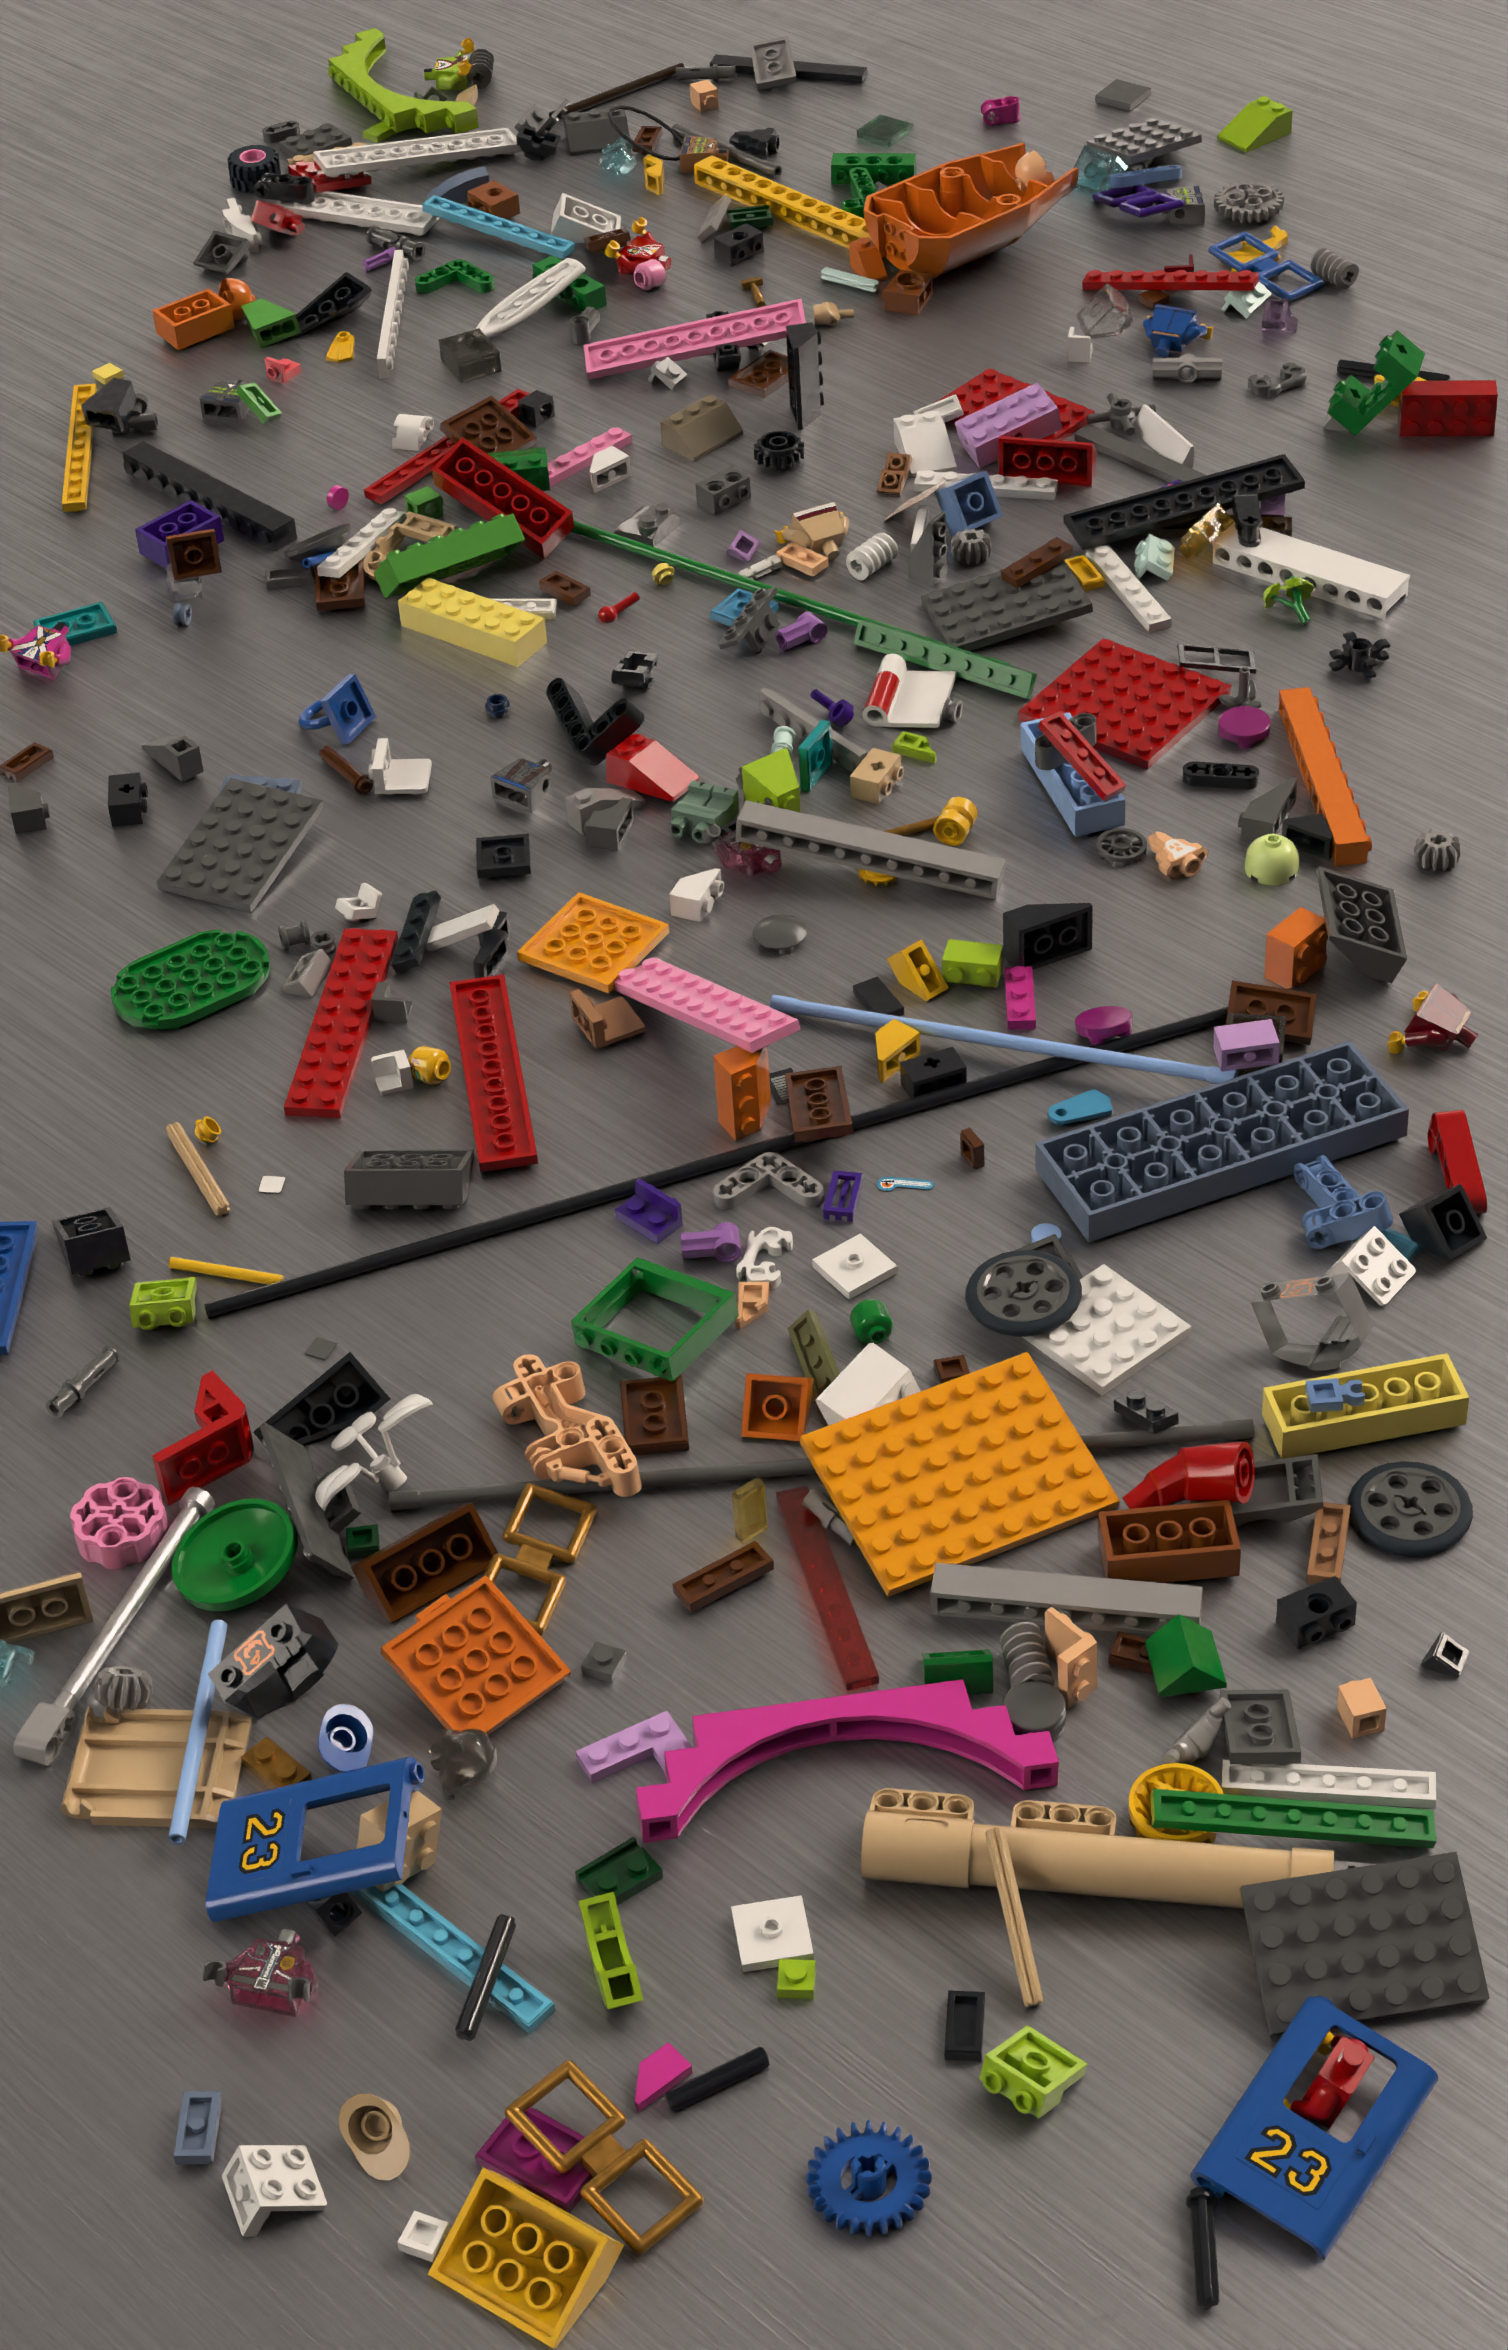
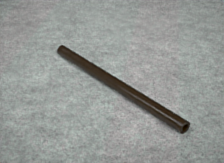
[549,63,685,120]

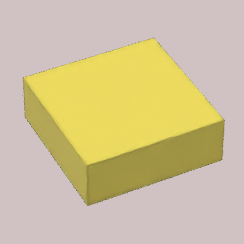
[92,363,124,385]

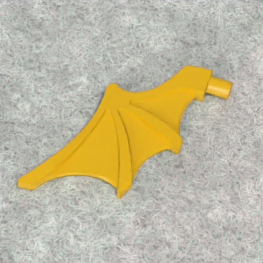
[1219,226,1288,272]

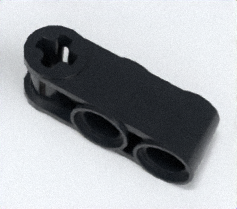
[254,173,315,204]
[1232,494,1262,547]

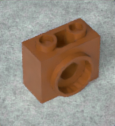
[467,180,520,219]
[882,270,933,315]

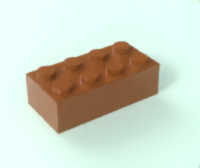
[1098,1500,1241,1583]

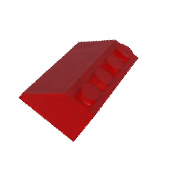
[998,436,1097,487]

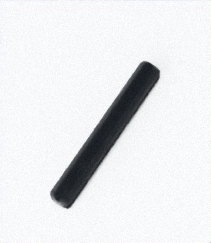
[455,1914,516,2041]

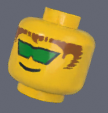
[408,1046,451,1085]

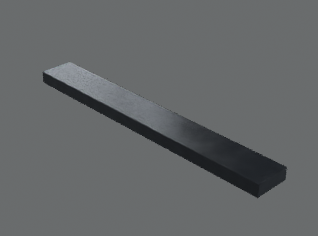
[710,54,868,83]

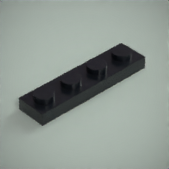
[391,890,441,973]

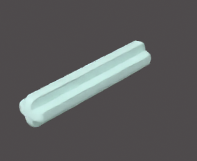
[821,267,880,293]

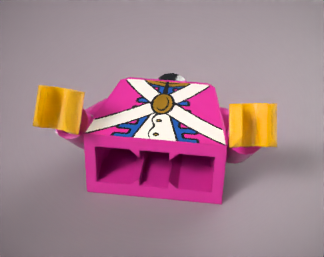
[0,622,71,680]

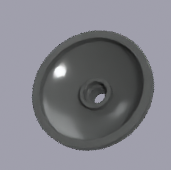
[284,523,351,561]

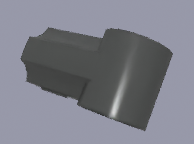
[570,307,600,345]

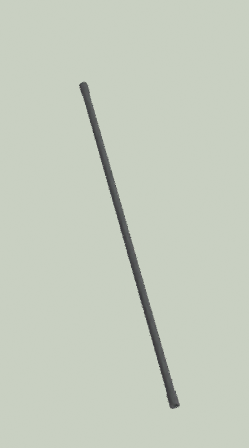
[389,1419,1255,1511]

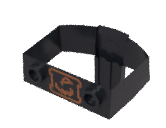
[208,1603,339,1718]

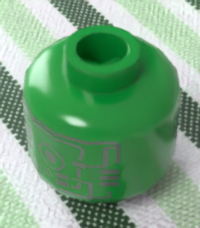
[850,1299,894,1344]

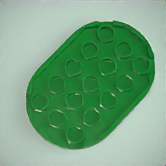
[111,929,270,1030]

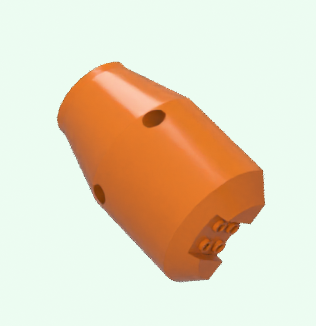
[863,142,1079,279]

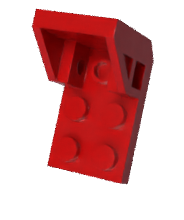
[152,1370,254,1506]

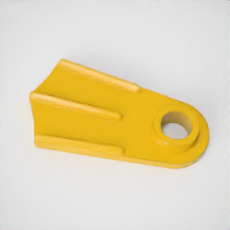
[326,331,354,363]

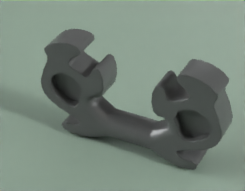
[1248,363,1307,398]

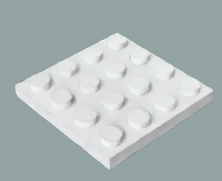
[1023,1264,1191,1396]

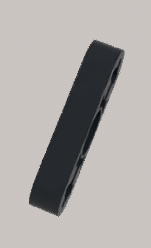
[1182,761,1259,790]

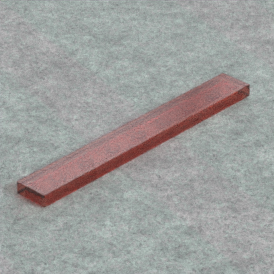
[776,1485,879,1691]

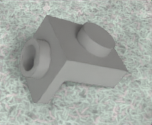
[648,357,688,390]

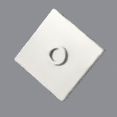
[812,1233,897,1300]
[731,1895,814,1972]

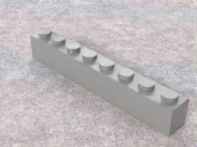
[930,1563,1203,1635]

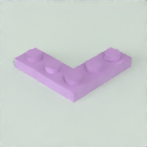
[576,1711,693,1783]

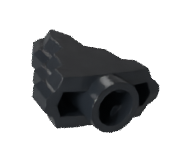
[729,128,780,158]

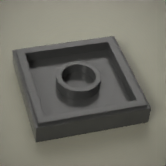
[1095,79,1151,111]

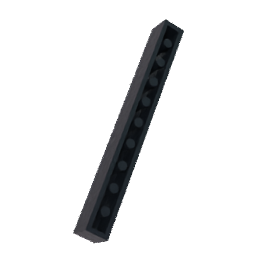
[122,441,297,551]

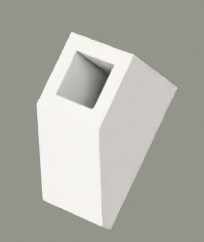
[669,868,724,922]

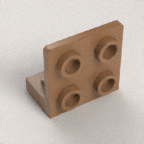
[569,989,646,1049]

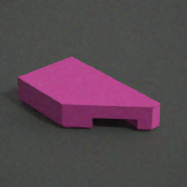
[634,2042,693,2112]

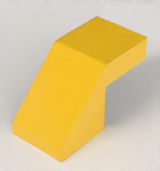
[643,155,664,195]

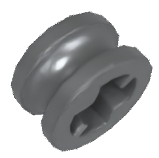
[942,697,963,722]

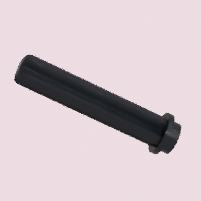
[1186,2187,1220,2309]

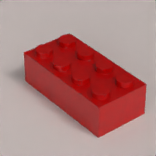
[1398,380,1498,437]

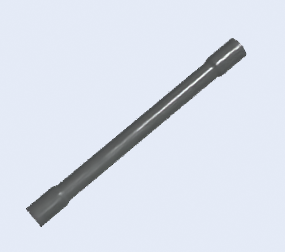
[671,124,782,178]

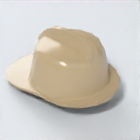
[338,2093,410,2180]

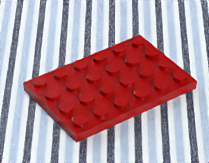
[937,368,1095,441]

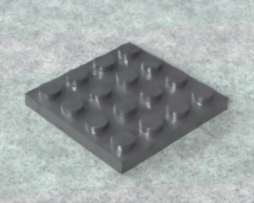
[1086,118,1202,165]

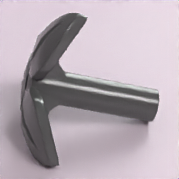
[1218,667,1262,708]

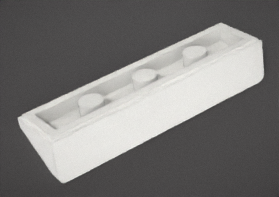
[1133,404,1194,468]

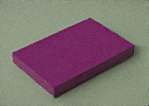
[475,2107,593,2213]

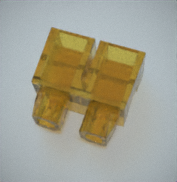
[1178,504,1234,558]

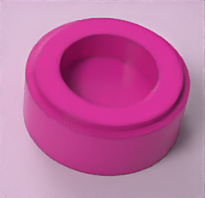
[326,485,349,510]

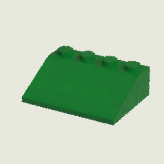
[487,447,550,491]

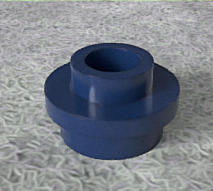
[485,694,510,717]

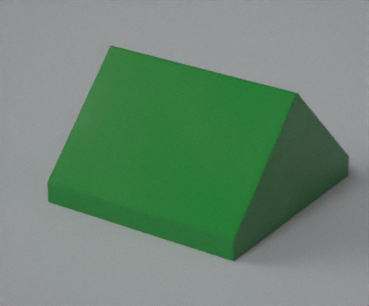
[1145,1614,1227,1697]
[922,1649,993,1694]

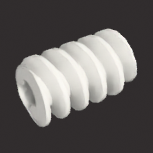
[846,533,898,581]

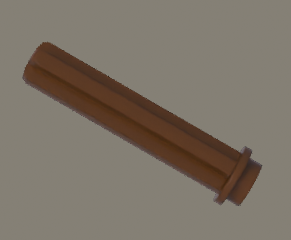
[319,746,373,794]

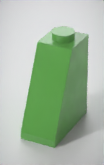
[241,298,301,348]

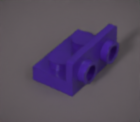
[615,1179,683,1244]

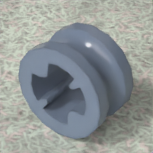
[173,603,192,626]

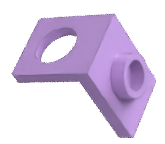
[1260,494,1285,516]

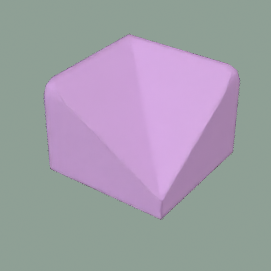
[727,529,761,562]

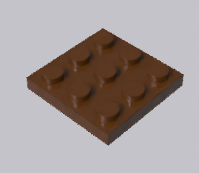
[440,395,537,453]

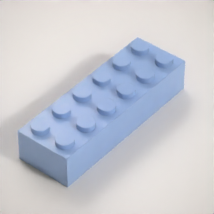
[1020,712,1125,837]

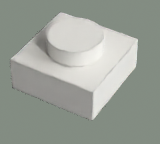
[397,2211,450,2262]

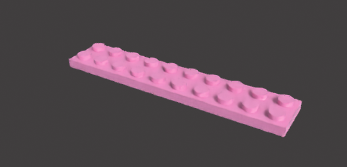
[583,298,806,380]
[613,958,801,1053]

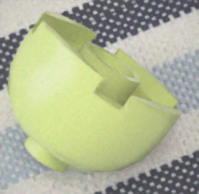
[1244,834,1299,885]

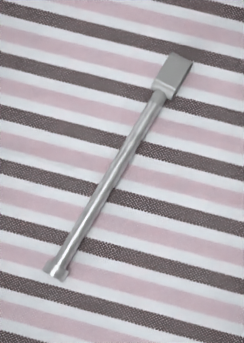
[14,1487,215,1766]

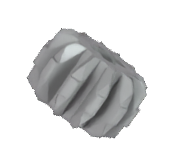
[951,528,992,566]
[1414,829,1461,872]
[94,1665,153,1710]

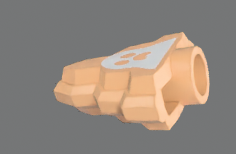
[1148,831,1208,880]

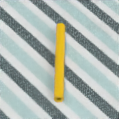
[168,1257,284,1285]

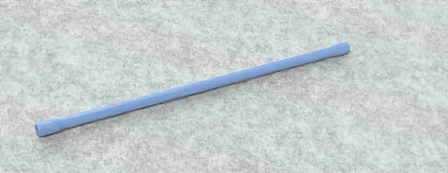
[769,995,1238,1084]

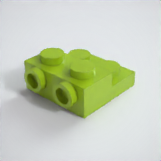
[129,1277,197,1330]
[979,2025,1088,2118]

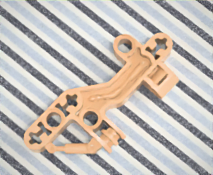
[493,1354,642,1497]

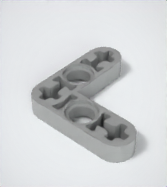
[713,1152,824,1210]

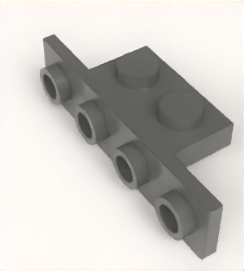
[718,587,780,653]

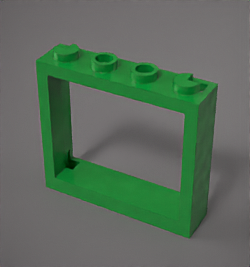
[571,1257,739,1382]

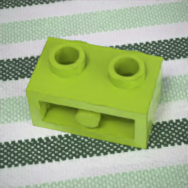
[942,939,1004,987]

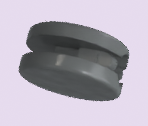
[1002,1681,1066,1742]

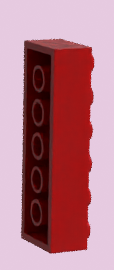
[432,437,574,559]

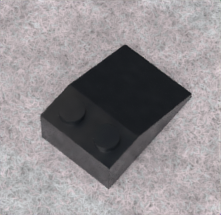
[1003,903,1093,970]
[52,1207,131,1276]

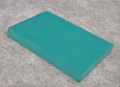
[33,602,118,646]

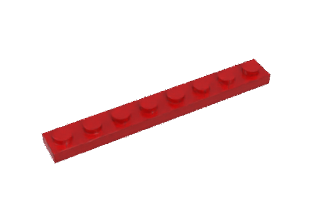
[1082,270,1259,291]

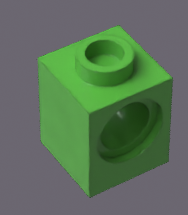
[405,486,444,519]

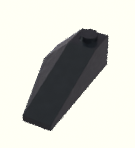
[293,271,372,338]
[253,1352,391,1445]

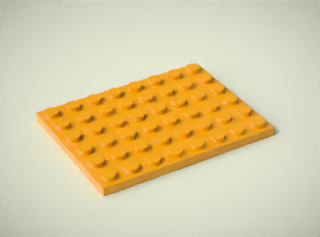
[800,1352,1120,1597]

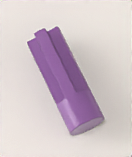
[362,247,397,272]

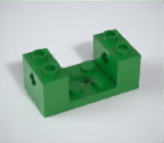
[1327,330,1425,436]

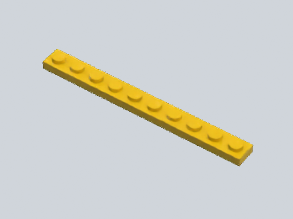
[62,383,97,512]

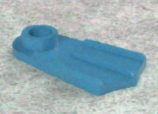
[1048,1089,1113,1126]

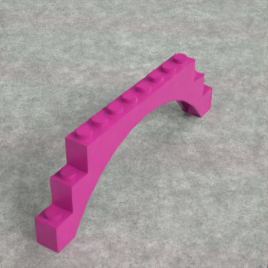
[636,1679,1059,1843]

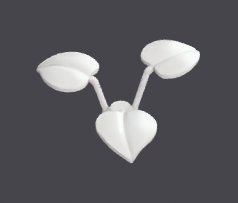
[315,1394,433,1511]

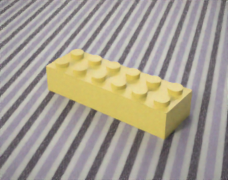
[398,578,547,667]
[1262,1353,1469,1459]

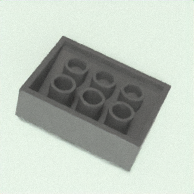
[1316,866,1407,983]
[344,1149,474,1209]

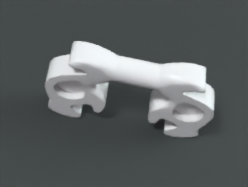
[736,1227,793,1290]

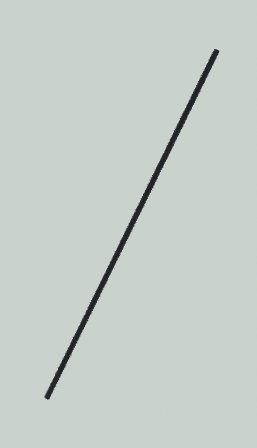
[204,986,1301,1318]

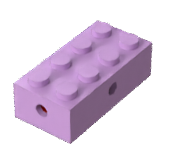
[955,382,1063,469]

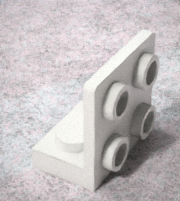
[1323,1226,1416,1306]
[221,2145,327,2237]

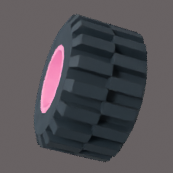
[227,145,281,193]

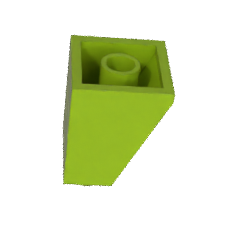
[742,748,801,813]

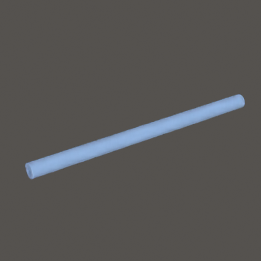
[168,1620,228,1845]

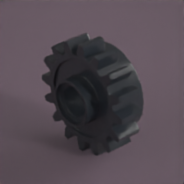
[754,431,804,470]

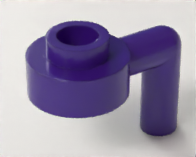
[810,689,854,727]

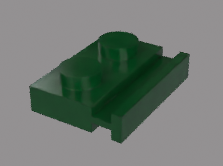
[727,205,773,230]
[575,1836,663,1906]

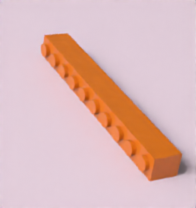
[1278,687,1372,866]

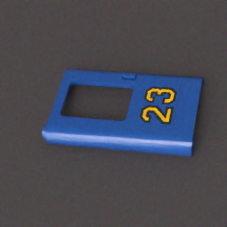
[206,1756,425,1923]
[1190,1996,1438,2260]

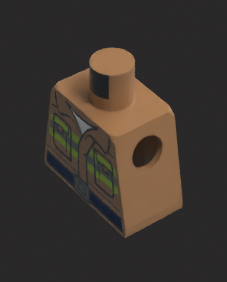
[680,136,729,173]

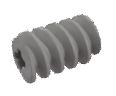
[1310,247,1359,289]
[1000,1621,1054,1688]

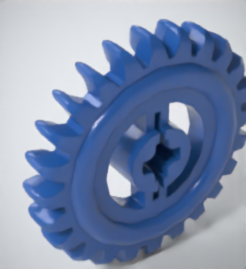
[806,2120,932,2236]

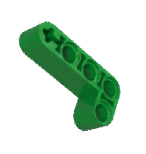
[841,167,876,219]

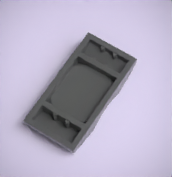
[1190,1454,1324,1528]

